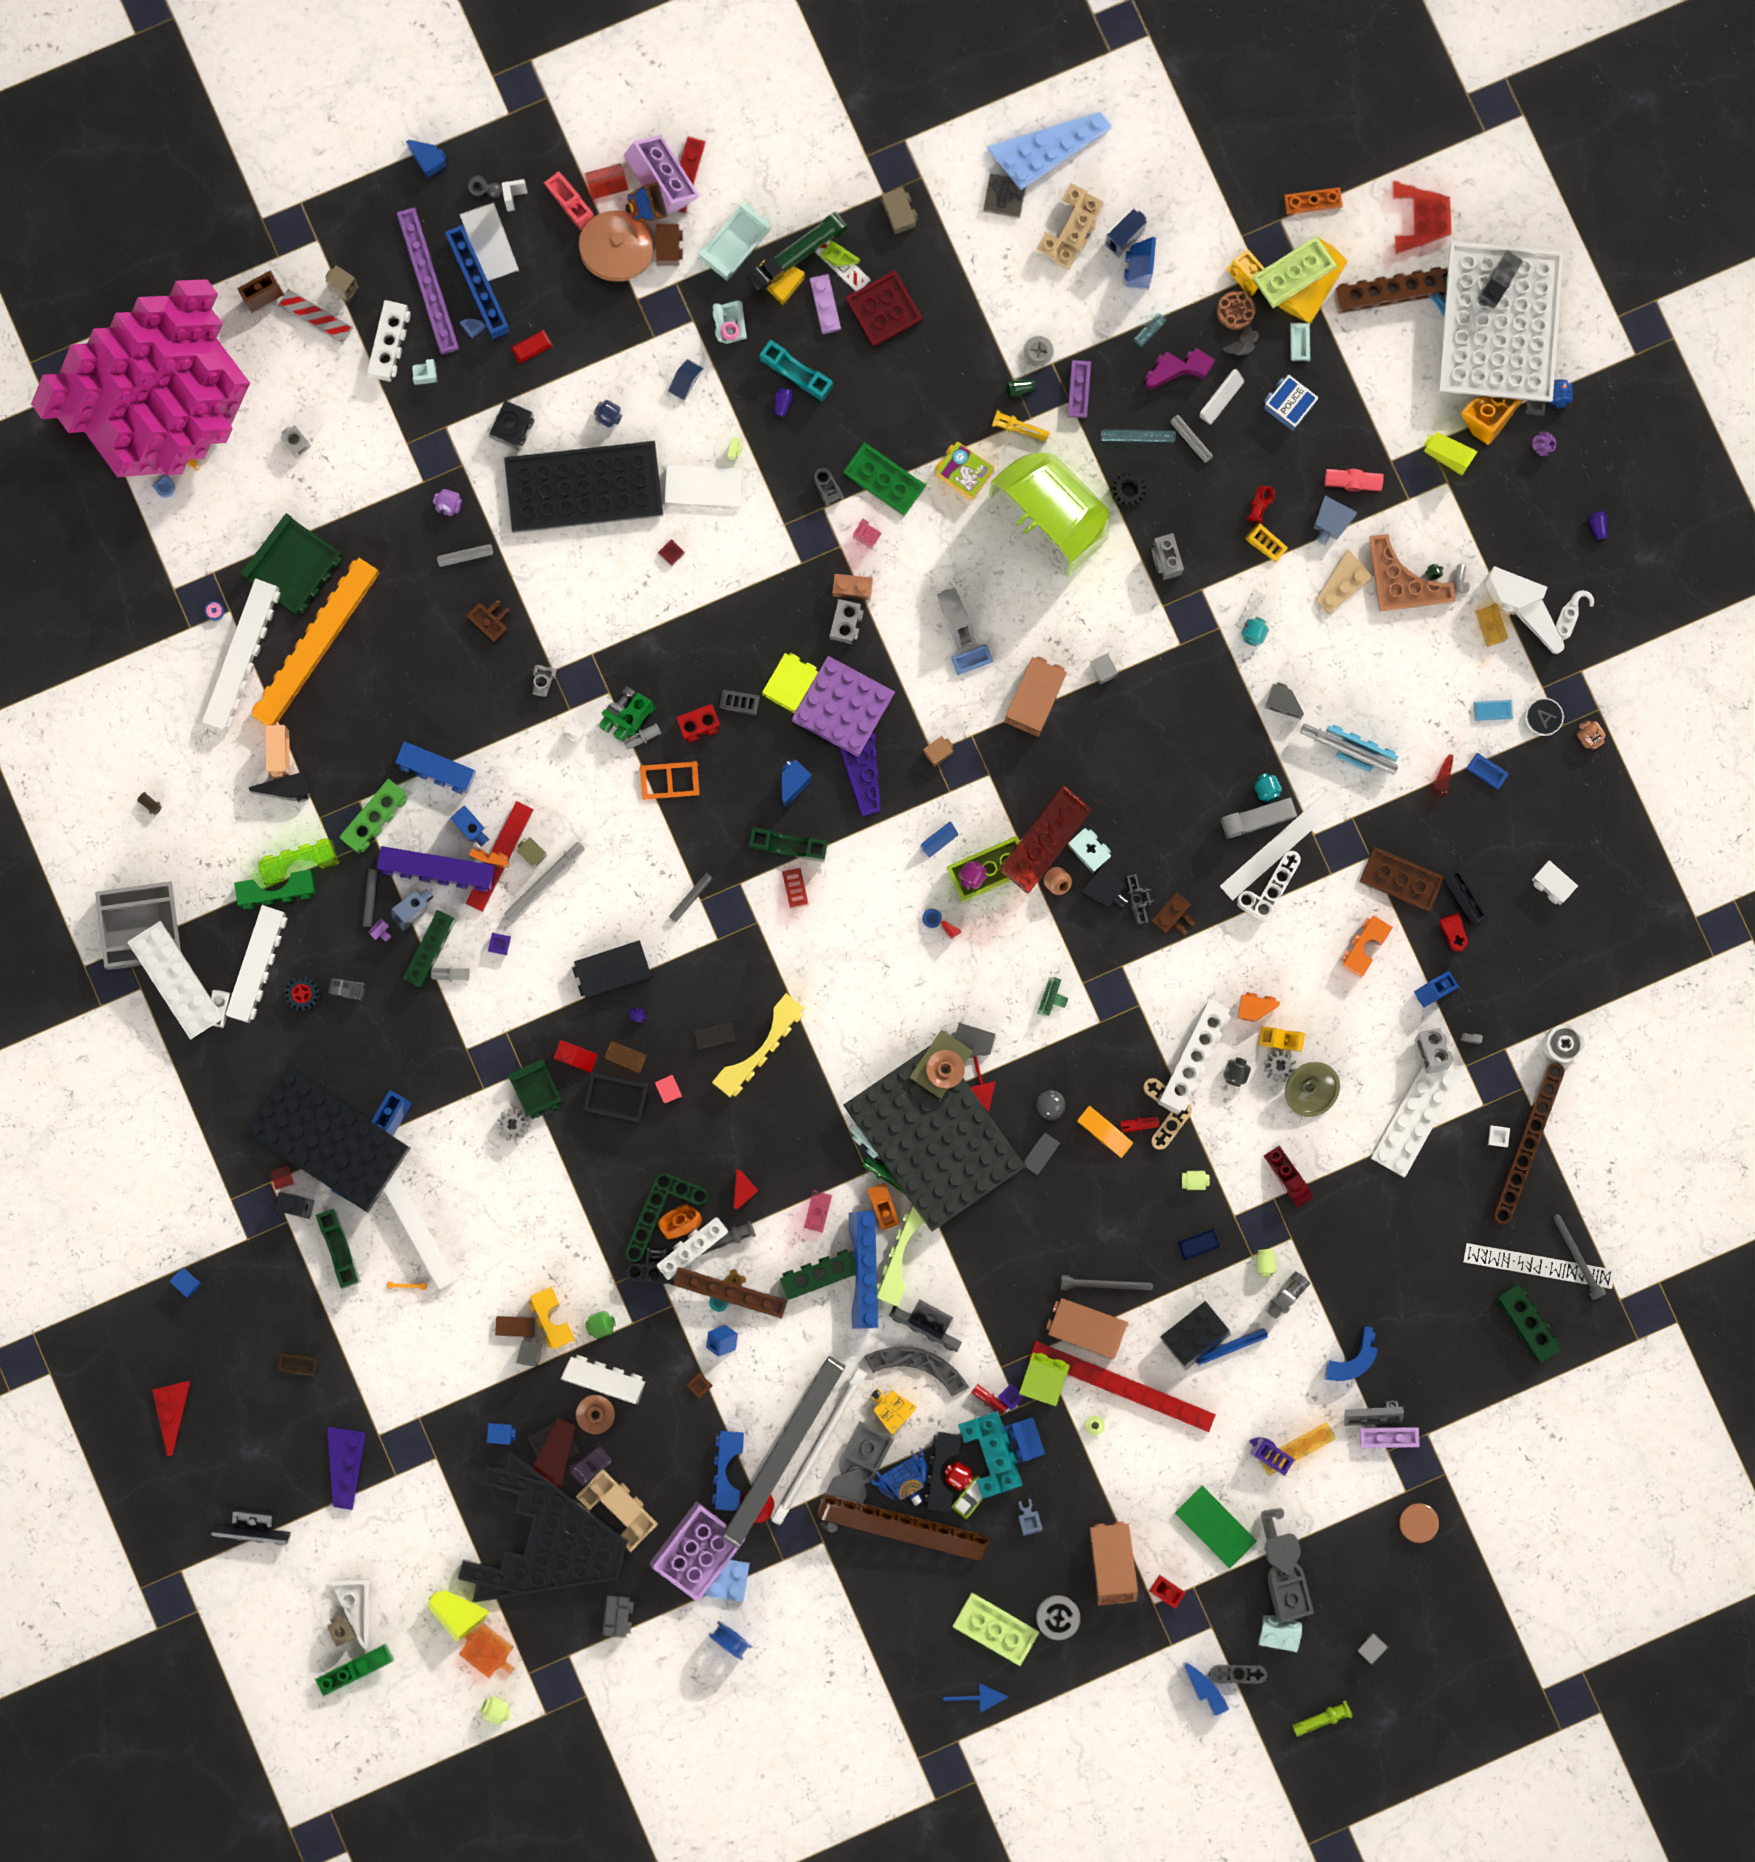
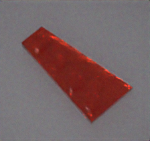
[533,1417,576,1489]

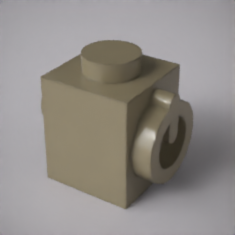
[327,1615,356,1647]

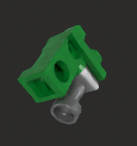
[599,686,656,742]

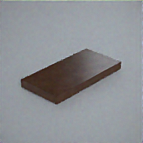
[1359,847,1444,912]

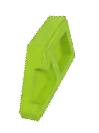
[820,240,860,267]

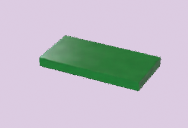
[843,442,926,517]
[1174,1485,1257,1569]

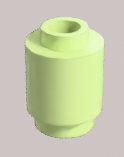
[1182,1171,1210,1190]
[1256,1249,1277,1277]

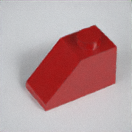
[554,1040,598,1073]

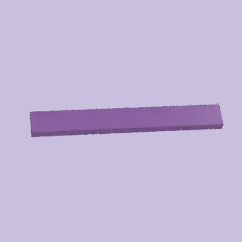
[397,207,459,355]

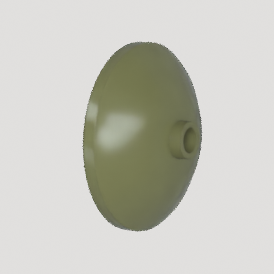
[1285,1062,1340,1117]

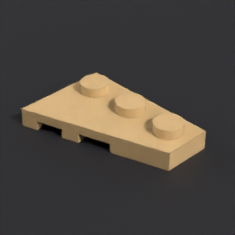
[1317,548,1373,614]

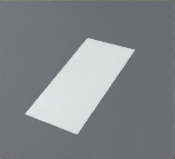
[460,203,518,281]

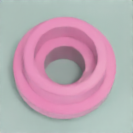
[720,322,739,341]

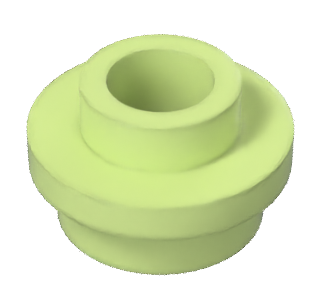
[1085,1416,1105,1435]

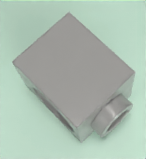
[280,425,311,458]

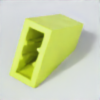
[1424,432,1477,475]
[427,1590,489,1642]

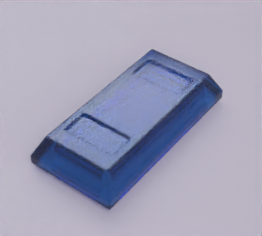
[1178,1229,1220,1260]

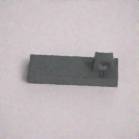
[1344,1401,1404,1426]

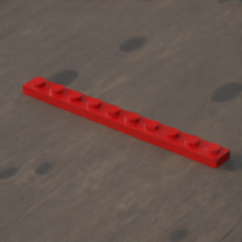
[1029,1341,1216,1432]

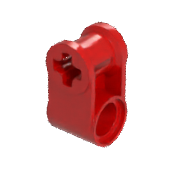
[1439,913,1468,952]

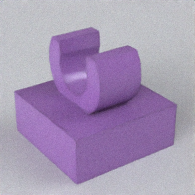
[368,919,391,942]

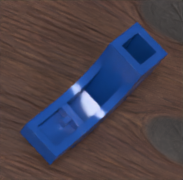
[1324,1327,1378,1381]

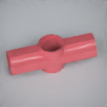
[1324,469,1383,491]

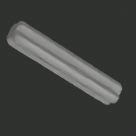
[1170,415,1213,463]
[437,544,493,567]

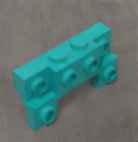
[958,1411,1023,1499]

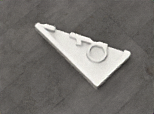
[330,1580,369,1650]

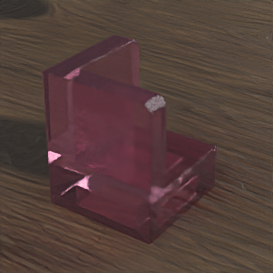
[853,518,881,549]

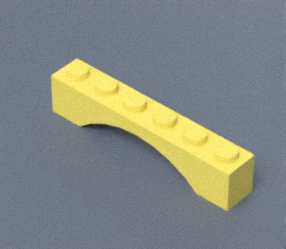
[712,993,804,1098]

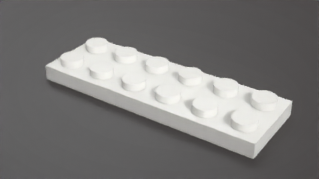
[127,921,224,1039]
[1370,1065,1461,1177]

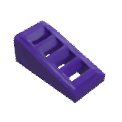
[1250,1438,1295,1476]

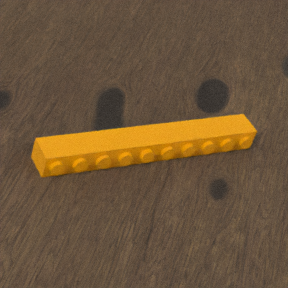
[251,558,380,726]

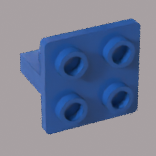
[1004,1418,1045,1464]

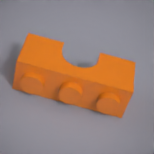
[1341,915,1393,978]

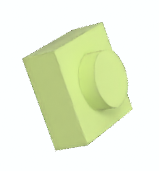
[727,437,743,461]

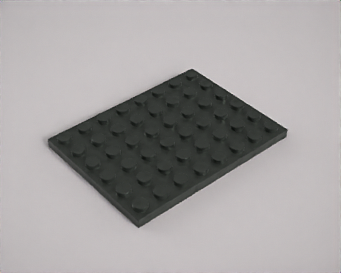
[843,1046,1026,1232]

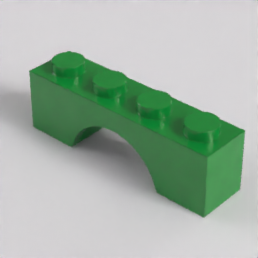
[234,870,316,910]

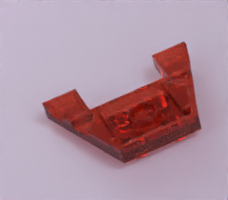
[1392,181,1452,254]

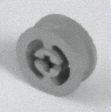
[1036,1595,1080,1640]

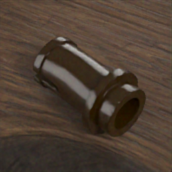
[137,792,162,815]

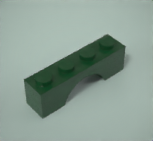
[749,827,828,863]
[315,1209,361,1289]

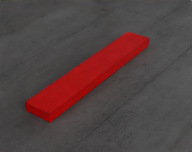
[465,801,534,912]

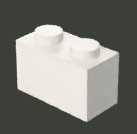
[1531,861,1578,905]

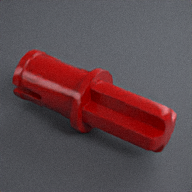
[1120,1116,1160,1133]
[971,1384,1007,1415]

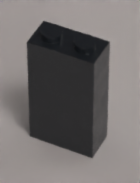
[572,940,652,1000]

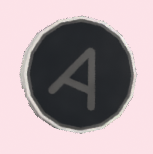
[1525,698,1564,736]

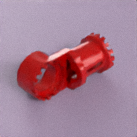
[1246,486,1275,524]

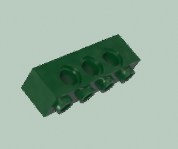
[403,910,456,989]
[780,1249,856,1300]
[1496,1285,1560,1363]

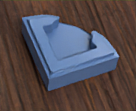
[460,319,487,338]

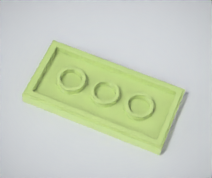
[1252,236,1337,308]
[952,1593,1039,1666]

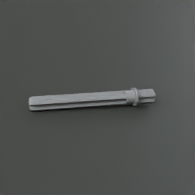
[1300,724,1398,775]
[504,842,585,921]

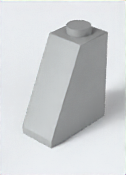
[937,587,976,650]

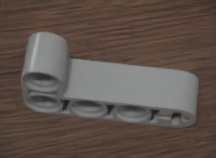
[1221,798,1297,839]

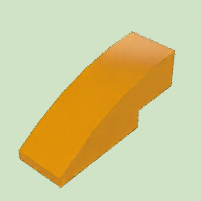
[1077,1106,1133,1158]

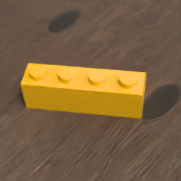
[1277,238,1348,325]

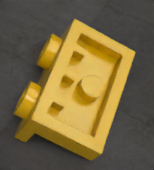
[1226,249,1265,296]

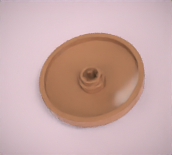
[579,210,655,281]

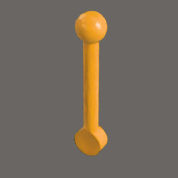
[387,1281,427,1290]

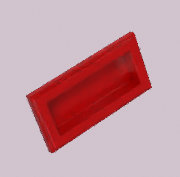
[510,329,552,364]

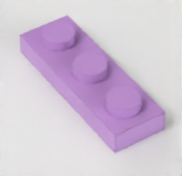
[810,274,841,334]
[1360,1428,1419,1448]

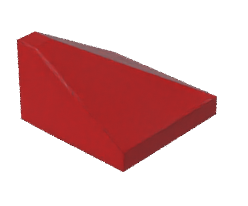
[941,920,962,939]

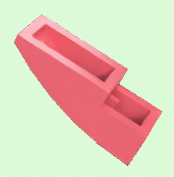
[544,172,595,230]

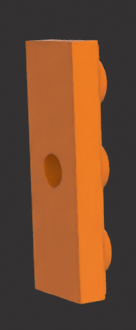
[1284,187,1343,215]

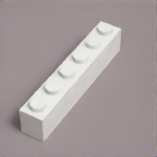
[225,905,288,1023]

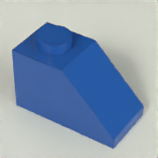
[406,140,447,178]
[1414,971,1459,1008]

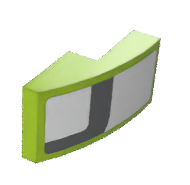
[951,1475,983,1520]

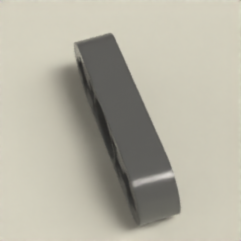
[1210,1665,1267,1684]

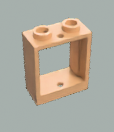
[265,725,290,779]

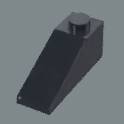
[1478,251,1523,309]
[248,771,312,803]

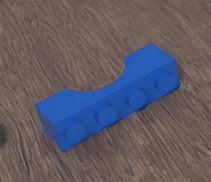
[712,1431,744,1511]

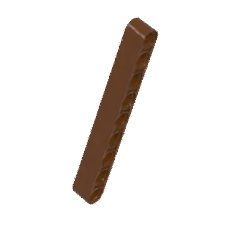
[1492,1063,1565,1225]
[817,1495,989,1560]

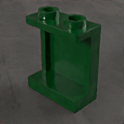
[508,1059,563,1119]

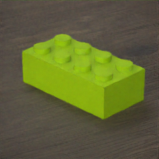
[946,836,1033,904]

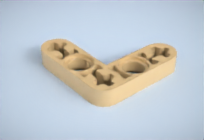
[1143,1078,1192,1150]

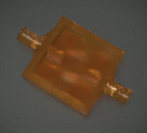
[459,1623,515,1679]

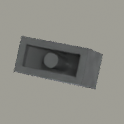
[1265,683,1304,720]
[516,1337,542,1367]

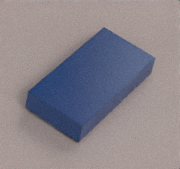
[1466,753,1509,790]

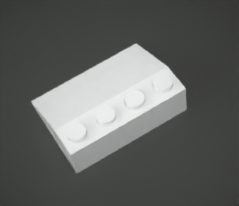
[561,1355,646,1404]

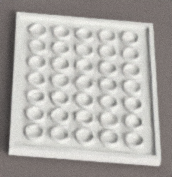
[1439,241,1564,402]

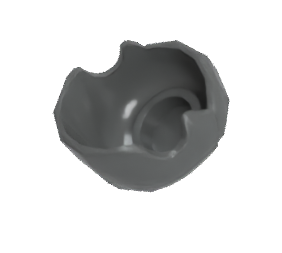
[1036,1090,1066,1121]

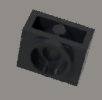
[489,400,535,450]

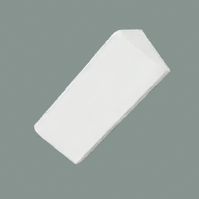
[1199,369,1244,424]

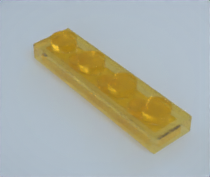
[1259,1422,1336,1477]

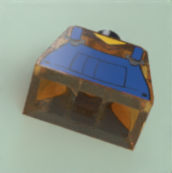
[625,182,668,221]

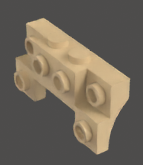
[1036,183,1104,270]
[576,1469,658,1552]

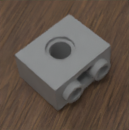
[1152,533,1184,580]

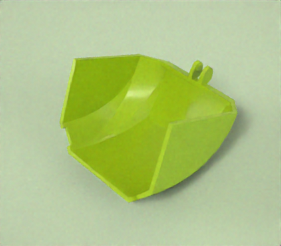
[989,452,1110,577]

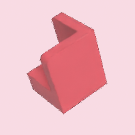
[655,1075,682,1103]

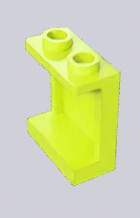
[762,653,818,714]

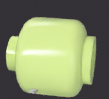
[480,1696,511,1725]

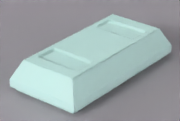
[1290,323,1310,361]

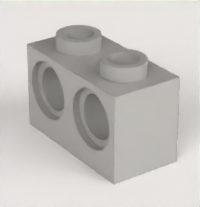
[830,599,864,644]
[1414,1028,1453,1074]

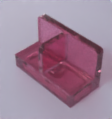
[804,1190,832,1233]

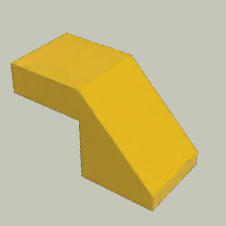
[1258,1026,1305,1052]

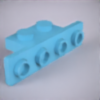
[1325,725,1398,772]

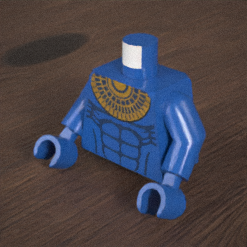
[869,1447,927,1507]

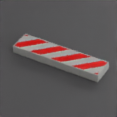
[278,289,353,344]

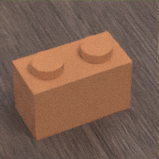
[833,574,873,601]

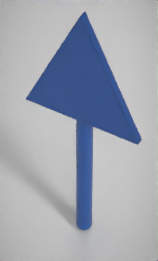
[943,1683,1008,1712]

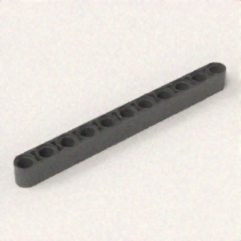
[721,1355,846,1548]

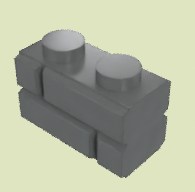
[602,1595,634,1638]

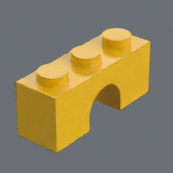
[529,1287,575,1350]

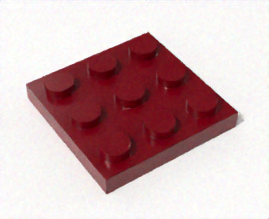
[846,270,923,347]

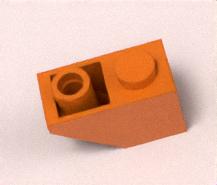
[1236,992,1280,1022]

